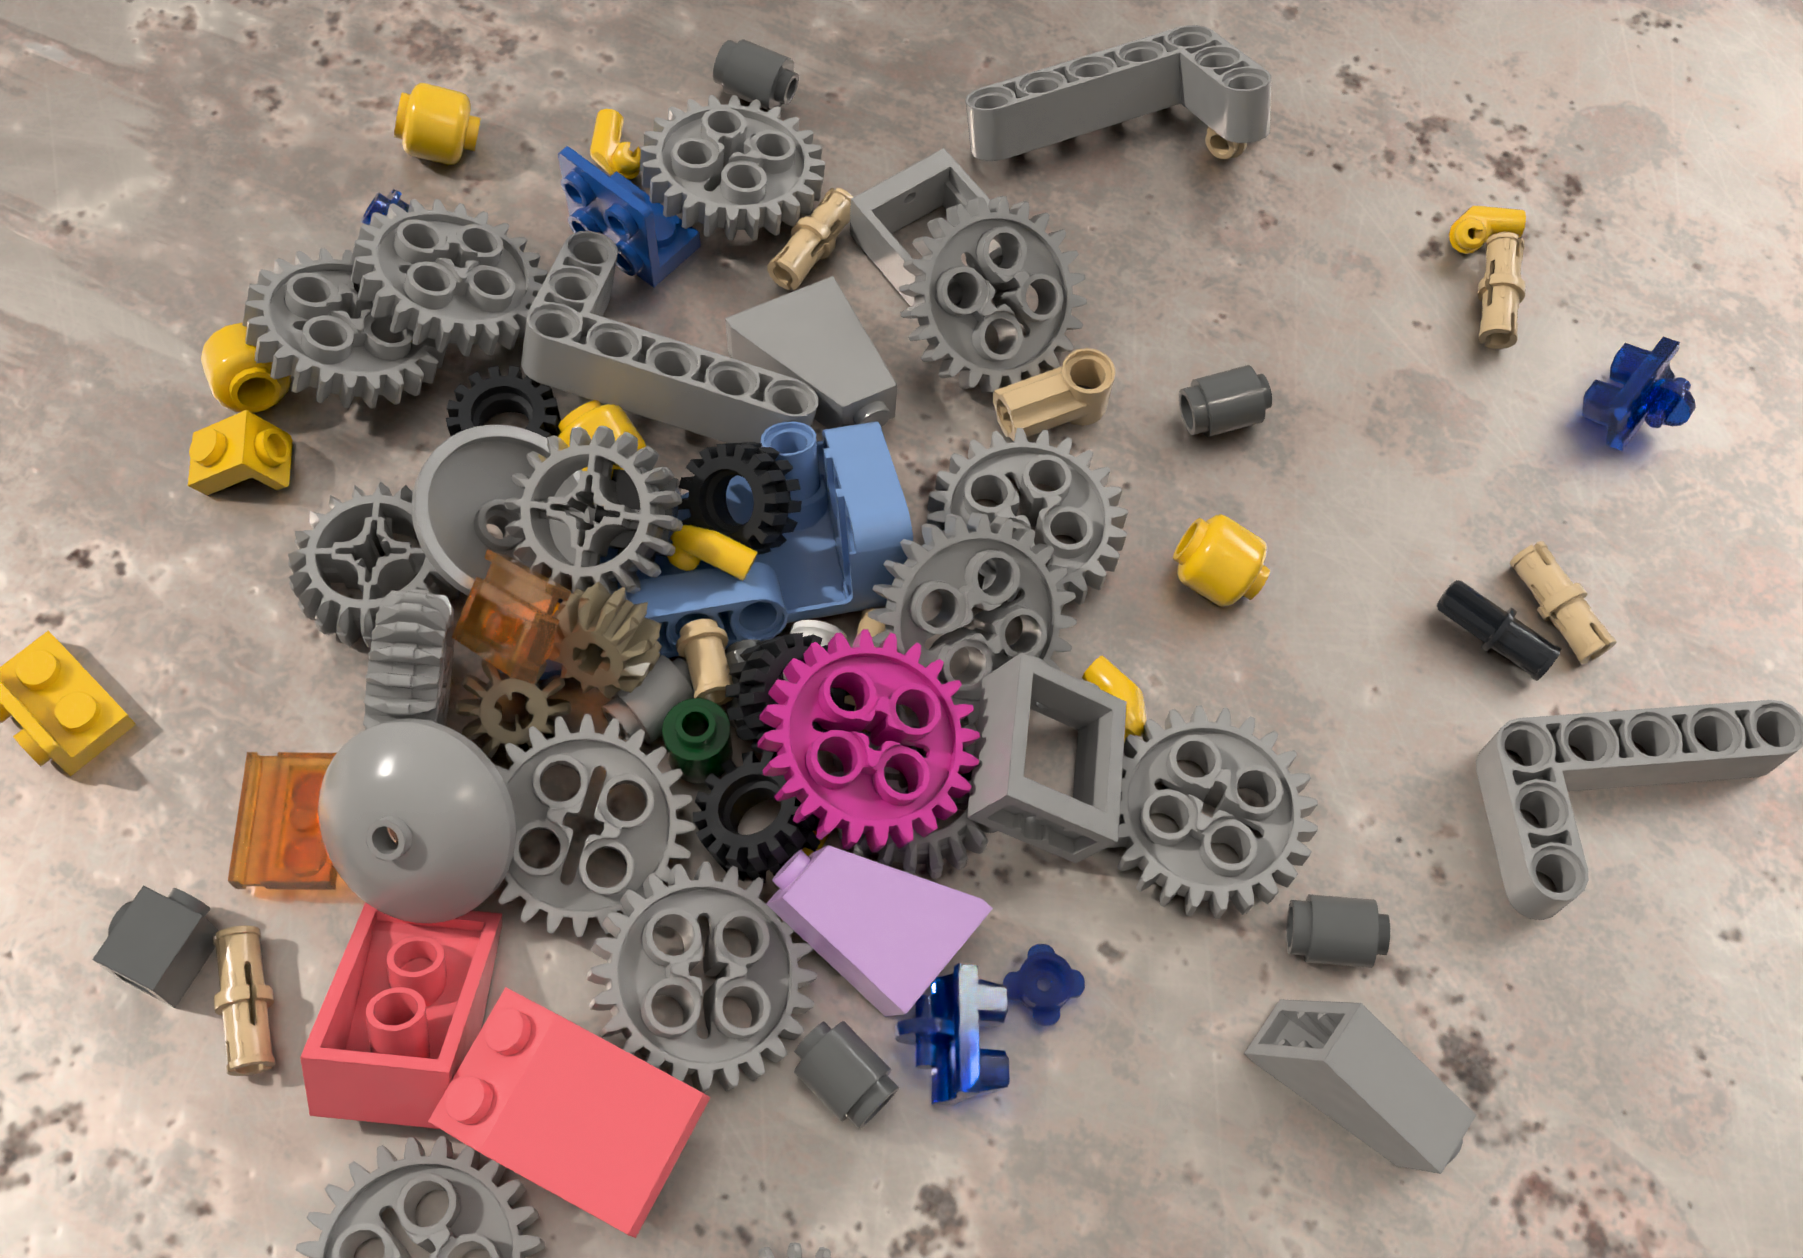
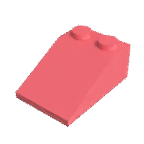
[300,902,503,1129]
[428,987,711,1238]

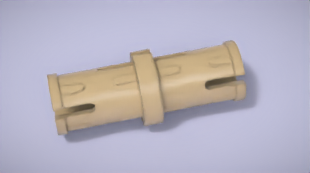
[767,188,853,290]
[1478,232,1526,349]
[1510,541,1617,664]
[213,925,275,1076]

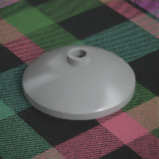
[412,425,597,609]
[318,719,516,923]

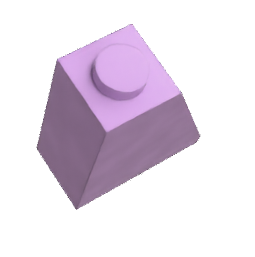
[766,845,993,1017]

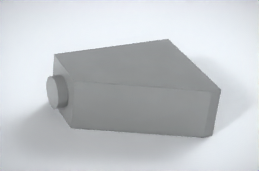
[725,276,897,429]
[1244,999,1476,1174]

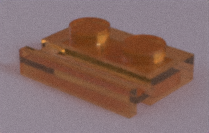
[452,549,571,684]
[228,752,338,890]

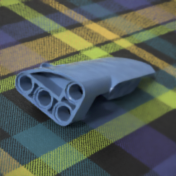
[485,421,913,680]

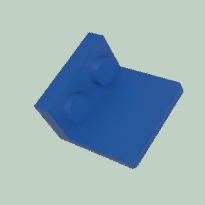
[558,146,701,288]

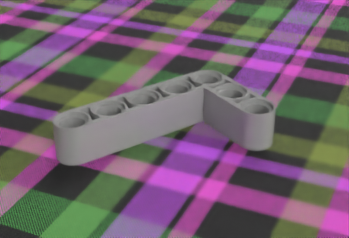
[965,25,1271,161]
[521,231,818,443]
[1476,700,1803,920]

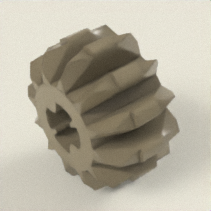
[544,581,662,699]
[456,650,571,765]

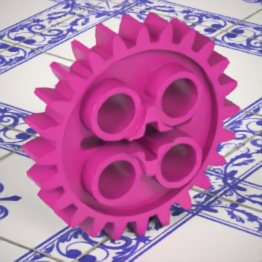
[757,629,980,852]

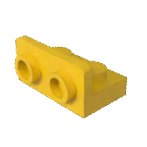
[0,630,136,777]

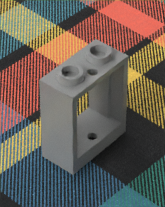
[850,148,1003,307]
[967,653,1127,863]

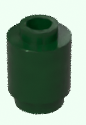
[662,698,733,783]

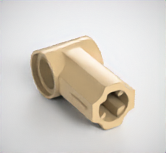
[993,348,1115,441]

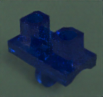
[1582,336,1696,451]
[895,963,1010,1106]

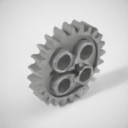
[640,95,825,240]
[899,196,1087,393]
[350,199,548,356]
[243,248,446,409]
[926,428,1128,612]
[868,512,1077,724]
[1109,705,1318,919]
[495,714,695,937]
[587,862,817,1093]
[296,1136,545,1258]

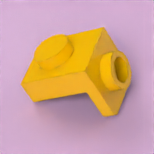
[188,410,293,495]

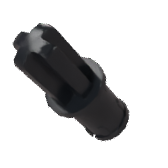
[1437,580,1562,681]

